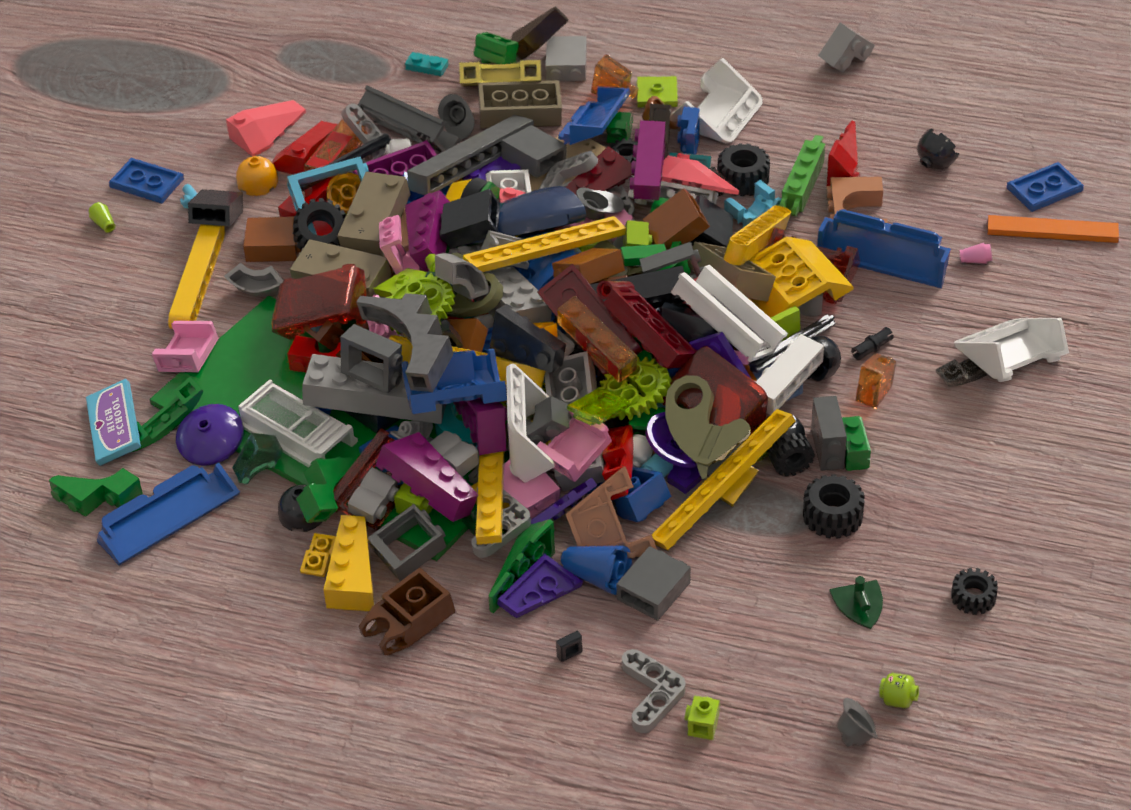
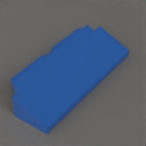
[558,86,630,145]
[817,209,951,289]
[97,463,240,566]

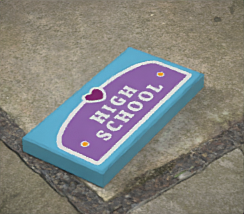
[86,379,141,466]

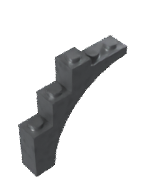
[357,293,454,392]

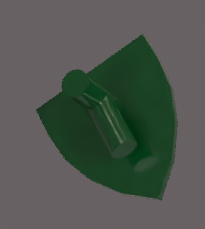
[829,576,883,629]

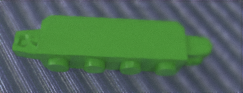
[779,135,825,216]

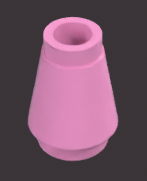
[960,242,992,264]

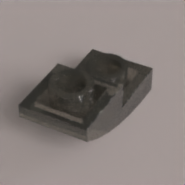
[936,358,988,386]

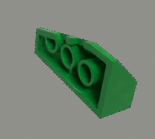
[488,519,555,614]

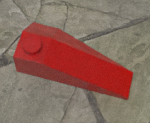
[826,120,860,187]
[272,121,340,175]

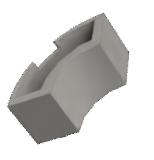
[435,253,488,299]
[224,263,290,297]

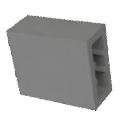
[546,36,587,81]

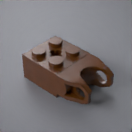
[358,568,456,656]

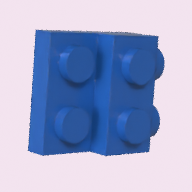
[677,107,700,155]

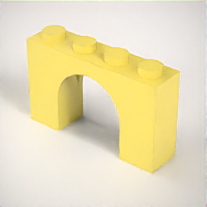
[459,60,541,86]

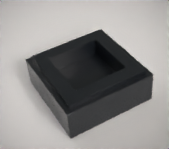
[556,630,583,662]

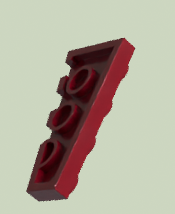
[566,146,635,195]

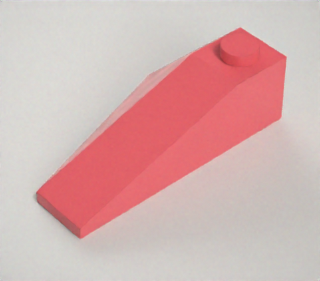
[226,100,306,157]
[661,153,739,195]

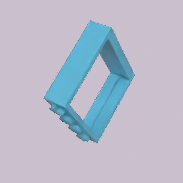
[287,156,369,235]

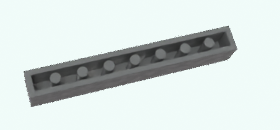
[407,115,534,195]

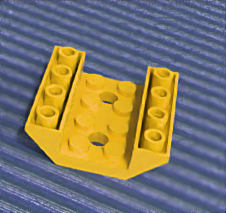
[748,237,854,318]

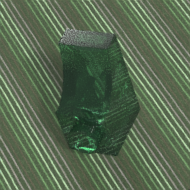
[232,433,283,484]

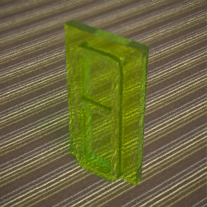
[566,387,632,425]

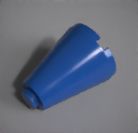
[561,546,632,595]

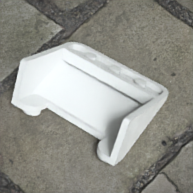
[670,58,762,144]
[954,318,1069,382]
[506,364,555,483]

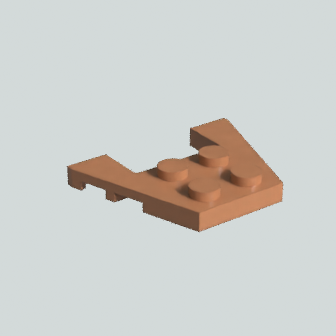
[566,466,657,558]

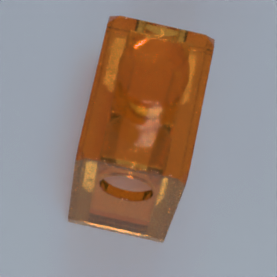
[591,54,639,98]
[855,353,896,409]

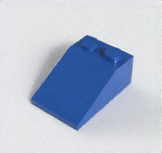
[587,467,672,522]

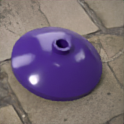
[176,404,244,466]
[646,412,697,468]

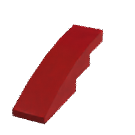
[602,424,634,500]

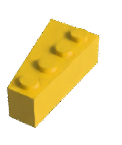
[323,515,374,611]

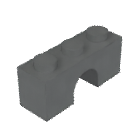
[505,396,570,452]

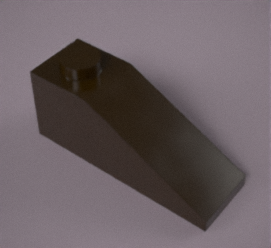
[511,6,569,61]

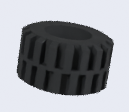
[717,143,770,196]
[293,198,346,249]
[803,474,865,539]

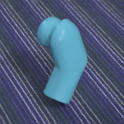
[180,184,198,209]

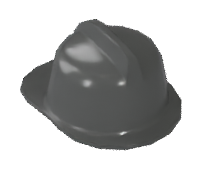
[438,94,474,140]
[576,187,624,220]
[837,698,878,747]

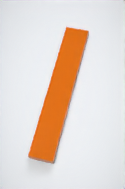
[987,215,1119,243]

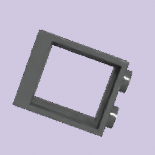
[640,242,704,279]
[341,324,403,393]
[367,504,446,581]

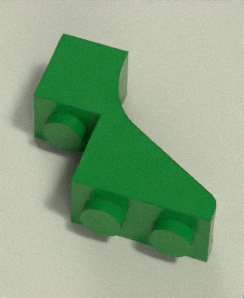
[296,456,355,523]
[49,468,143,517]

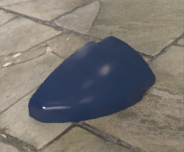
[465,186,586,246]

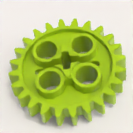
[385,273,455,335]
[597,357,671,420]

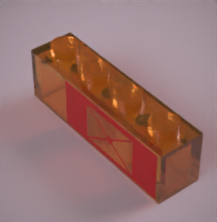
[304,118,368,178]
[557,296,637,383]

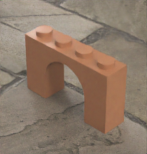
[826,177,888,223]

